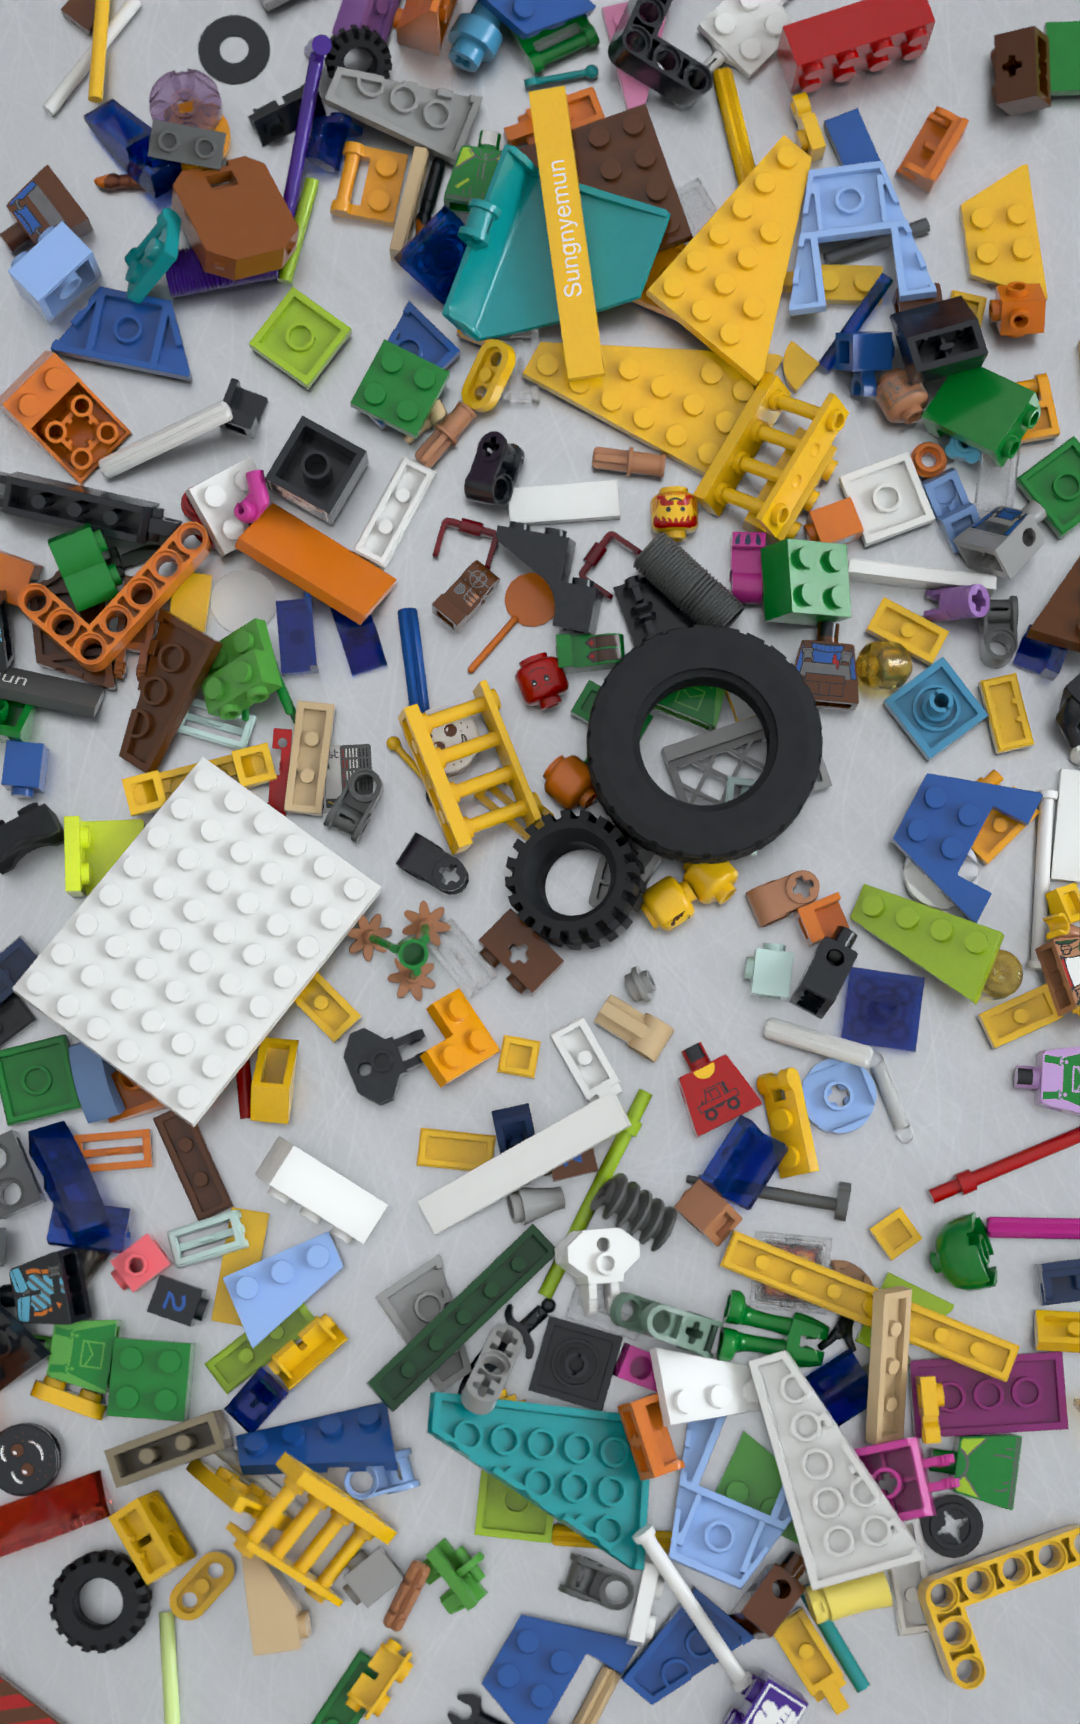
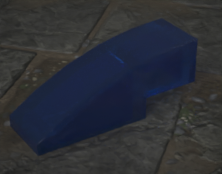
[84,98,182,199]
[28,1121,110,1238]

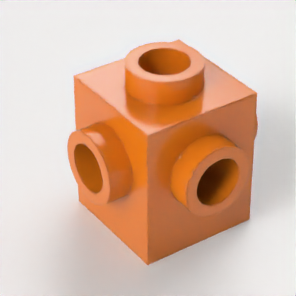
[989,281,1046,338]

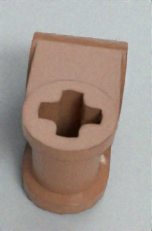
[745,870,820,928]

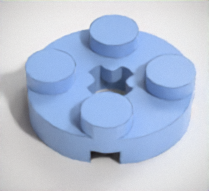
[802,1058,877,1134]

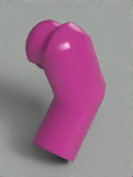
[234,470,270,523]

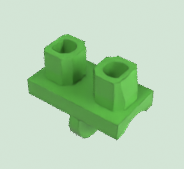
[423,1538,487,1614]

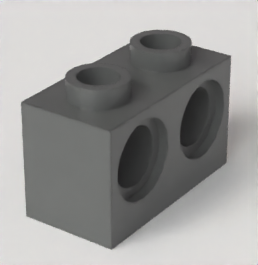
[0,1130,46,1219]

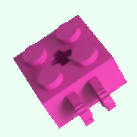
[854,1437,960,1522]

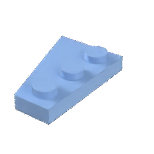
[223,1231,344,1349]

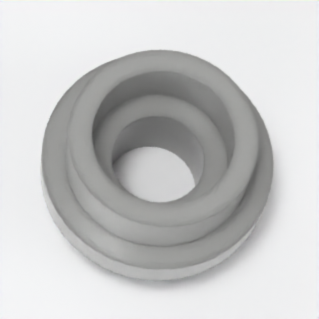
[624,966,656,1003]

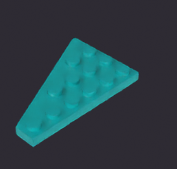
[427,1392,650,1571]

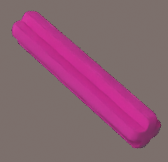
[986,1217,1080,1239]

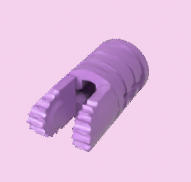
[923,584,990,622]

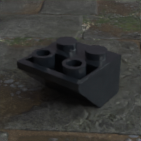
[890,296,988,386]

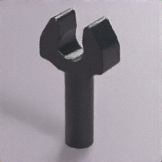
[447,1692,505,1724]

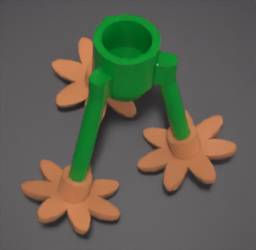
[347,900,451,1001]

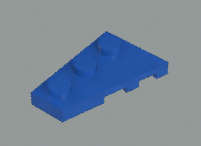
[369,301,460,430]

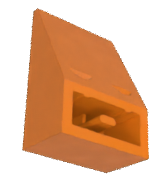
[0,350,131,484]

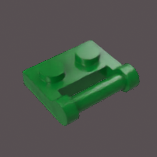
[510,16,600,74]

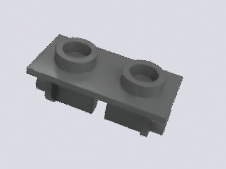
[147,119,226,170]

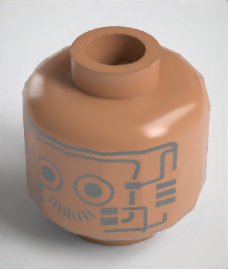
[875,368,929,424]

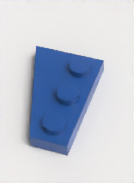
[621,1587,755,1705]

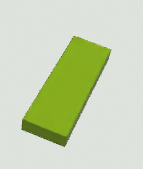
[204,1303,315,1394]

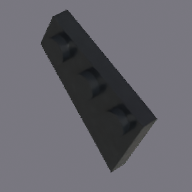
[0,1304,52,1391]

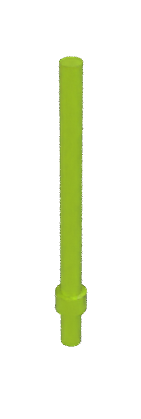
[538,1088,653,1299]

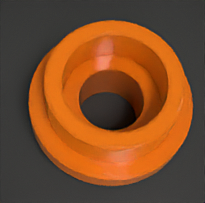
[911,442,947,479]

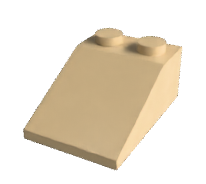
[241,1530,312,1656]

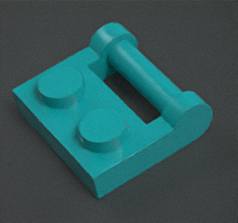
[125,208,181,304]

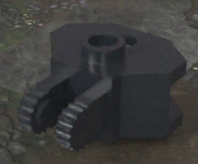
[343,1028,426,1106]

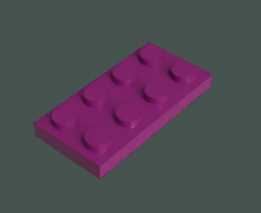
[908,1351,1069,1438]

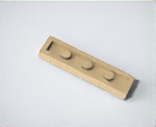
[865,1286,912,1445]

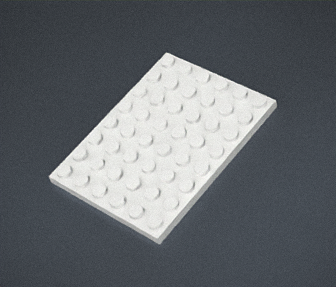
[12,757,382,1127]

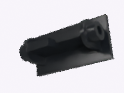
[248,84,326,146]

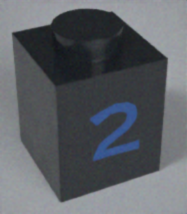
[147,1275,210,1327]

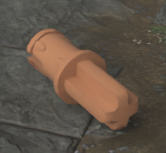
[415,401,477,468]
[592,447,666,478]

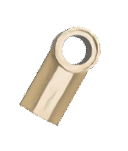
[594,994,675,1063]

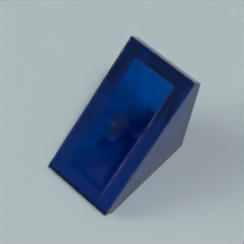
[224,1365,293,1433]

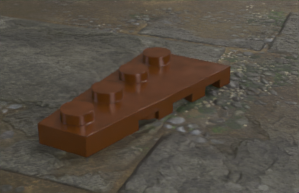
[119,608,223,773]

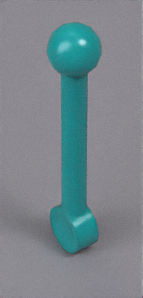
[524,64,599,88]

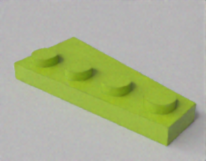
[850,884,1005,1005]

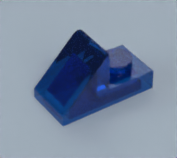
[330,607,388,677]

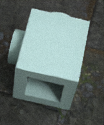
[744,943,794,1001]

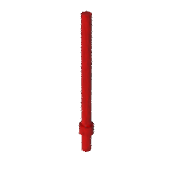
[928,1127,1080,1204]

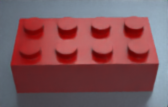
[777,0,936,94]

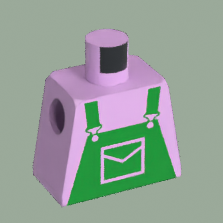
[1014,1047,1080,1117]

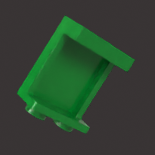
[921,366,1041,467]

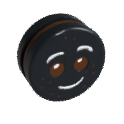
[0,1423,62,1496]

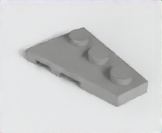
[375,1254,472,1392]

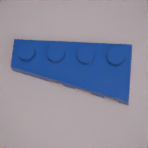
[236,1402,399,1475]

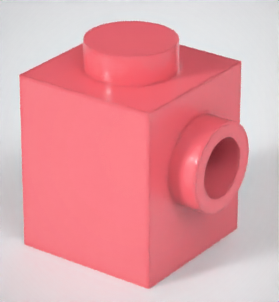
[110,1233,174,1292]

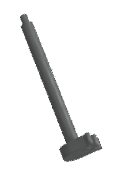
[686,1174,852,1222]

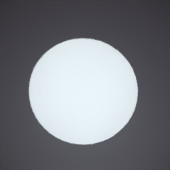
[211,569,277,632]

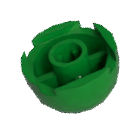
[930,1212,997,1291]

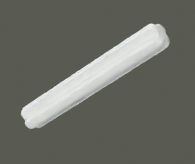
[98,401,233,478]

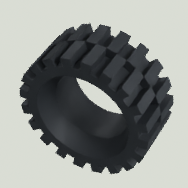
[505,809,646,950]

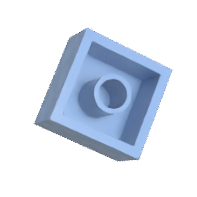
[8,221,102,324]

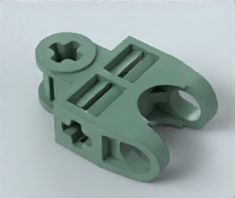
[610,1292,724,1359]

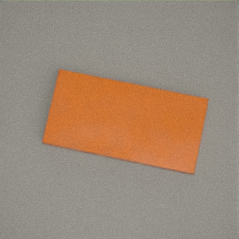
[235,503,397,625]

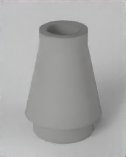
[507,1186,565,1225]

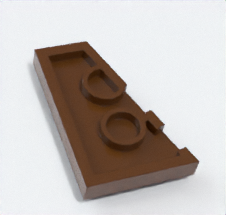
[1026,557,1080,653]

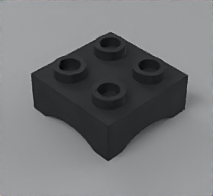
[0,802,64,875]

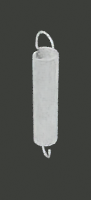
[870,1050,914,1143]

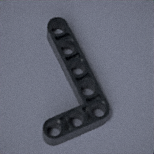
[608,0,713,107]

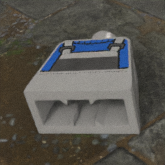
[953,500,1047,579]

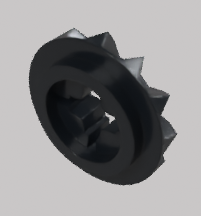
[921,1495,983,1558]

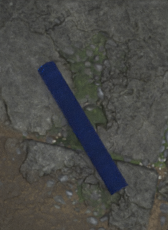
[819,273,894,372]

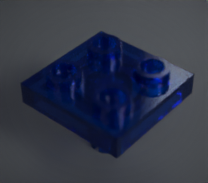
[394,205,467,306]
[840,967,925,1053]

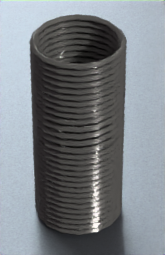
[633,532,745,628]

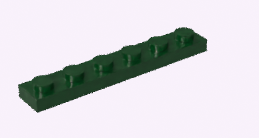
[366,1224,555,1412]

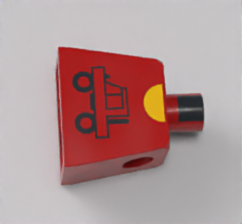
[677,1042,762,1138]

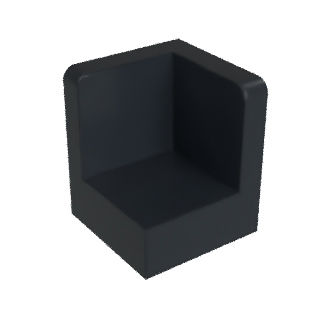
[219,378,268,440]

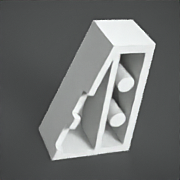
[255,1136,388,1244]

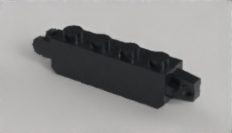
[0,471,183,544]

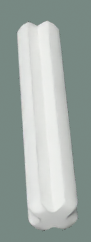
[763,1017,873,1068]

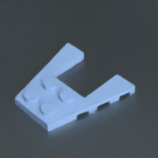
[789,161,937,316]
[669,1416,792,1590]

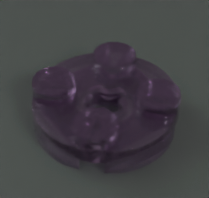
[149,69,223,131]

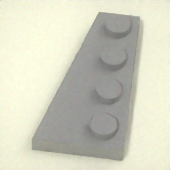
[322,66,483,165]

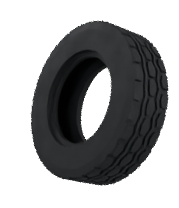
[586,625,823,864]

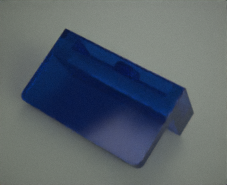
[276,592,319,676]
[700,1115,788,1210]
[46,1199,133,1253]
[806,1348,869,1427]

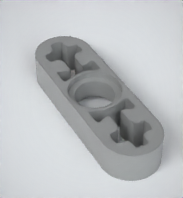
[461,1324,523,1415]

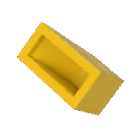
[250,1037,299,1124]

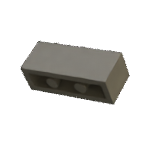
[104,1410,234,1488]

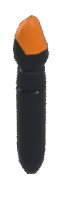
[415,157,445,238]

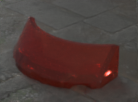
[0,1470,115,1557]

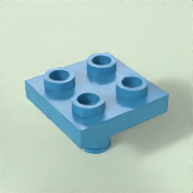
[883,657,988,761]

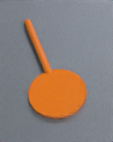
[467,573,555,673]

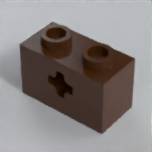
[991,26,1051,116]
[478,908,564,996]

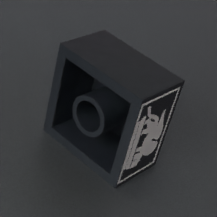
[265,415,369,525]

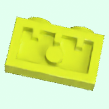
[64,816,145,897]

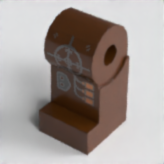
[432,560,501,634]

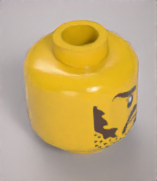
[641,876,697,931]

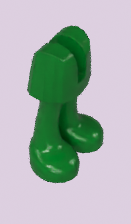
[717,1290,830,1368]

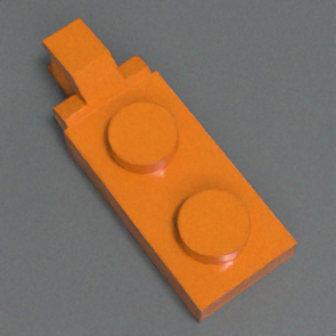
[503,87,605,147]

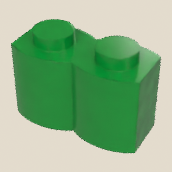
[48,523,123,612]

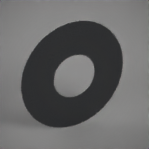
[198,15,270,84]

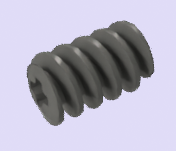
[590,1173,677,1251]

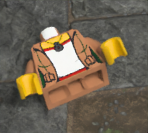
[1035,912,1080,1018]

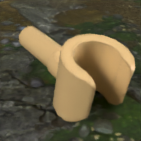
[404,399,448,445]

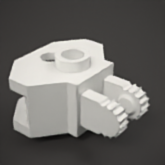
[554,1228,640,1315]

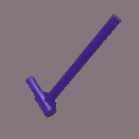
[283,35,332,217]

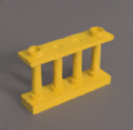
[693,372,849,538]
[397,680,543,856]
[225,1452,397,1607]

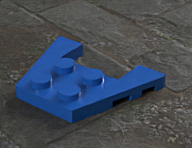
[891,773,1043,923]
[481,1615,637,1724]

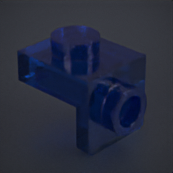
[305,112,363,173]

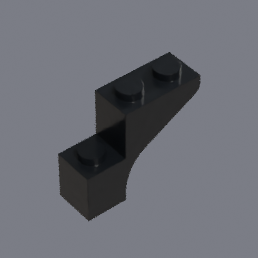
[496,521,603,635]

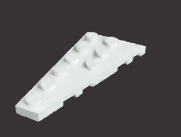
[748,1350,927,1591]

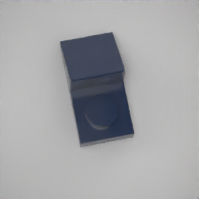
[491,1103,535,1154]

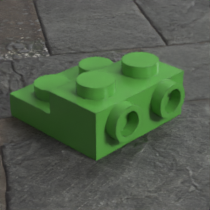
[201,618,282,720]

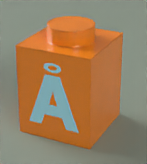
[803,497,864,544]

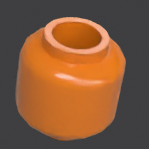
[543,755,597,810]

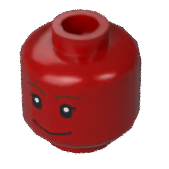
[515,652,569,710]

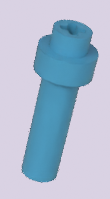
[448,1,503,72]

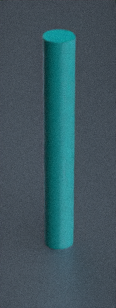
[801,1583,870,1693]

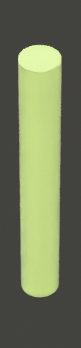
[159,1611,180,1724]

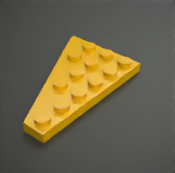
[646,135,812,386]
[522,342,783,477]

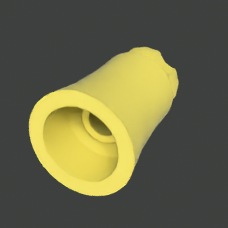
[803,1571,893,1624]

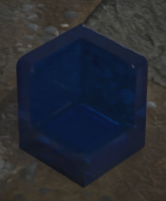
[1012,624,1068,681]

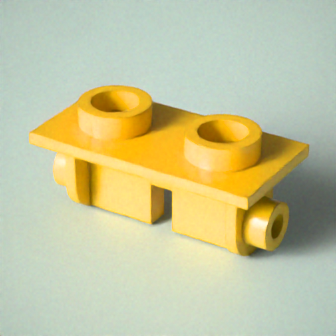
[267,1313,348,1390]
[345,1638,414,1720]

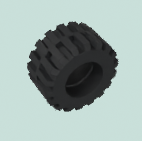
[49,1550,152,1654]

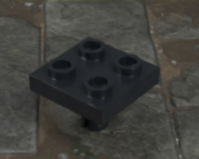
[528,1316,623,1411]

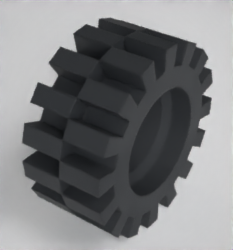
[324,24,392,80]

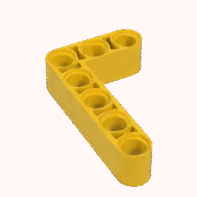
[917,1524,1080,1690]

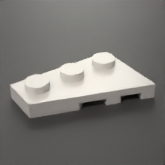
[649,1347,762,1426]

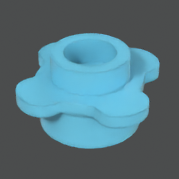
[944,436,980,464]

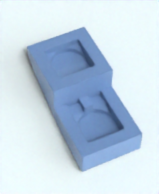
[921,467,980,553]
[68,1042,126,1124]

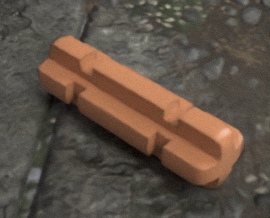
[383,1560,430,1632]

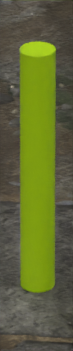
[278,177,319,285]

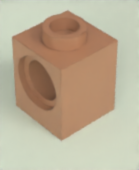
[674,1179,743,1247]

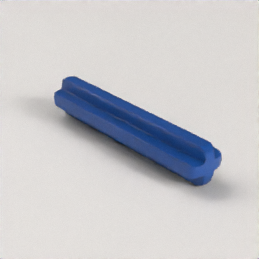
[398,607,430,713]

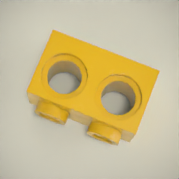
[108,1490,196,1585]

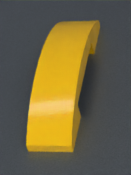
[121,743,277,816]

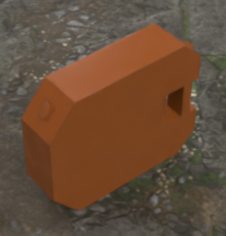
[171,156,299,281]

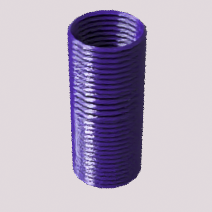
[165,247,279,298]

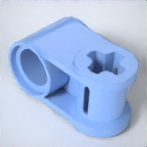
[344,1447,420,1500]

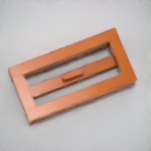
[74,1129,153,1174]

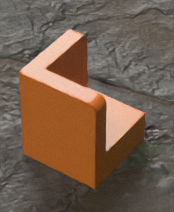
[794,892,849,947]

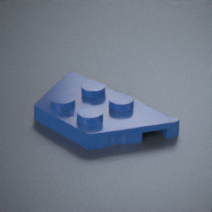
[477,0,596,40]
[51,286,191,381]

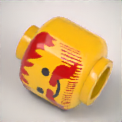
[650,486,699,542]

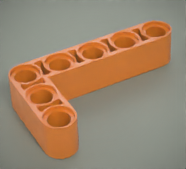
[18,521,211,672]

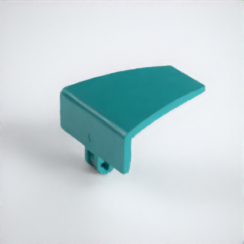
[442,144,670,341]

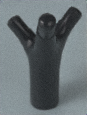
[818,1315,856,1353]

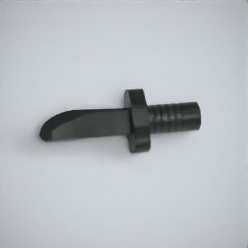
[105,544,161,578]

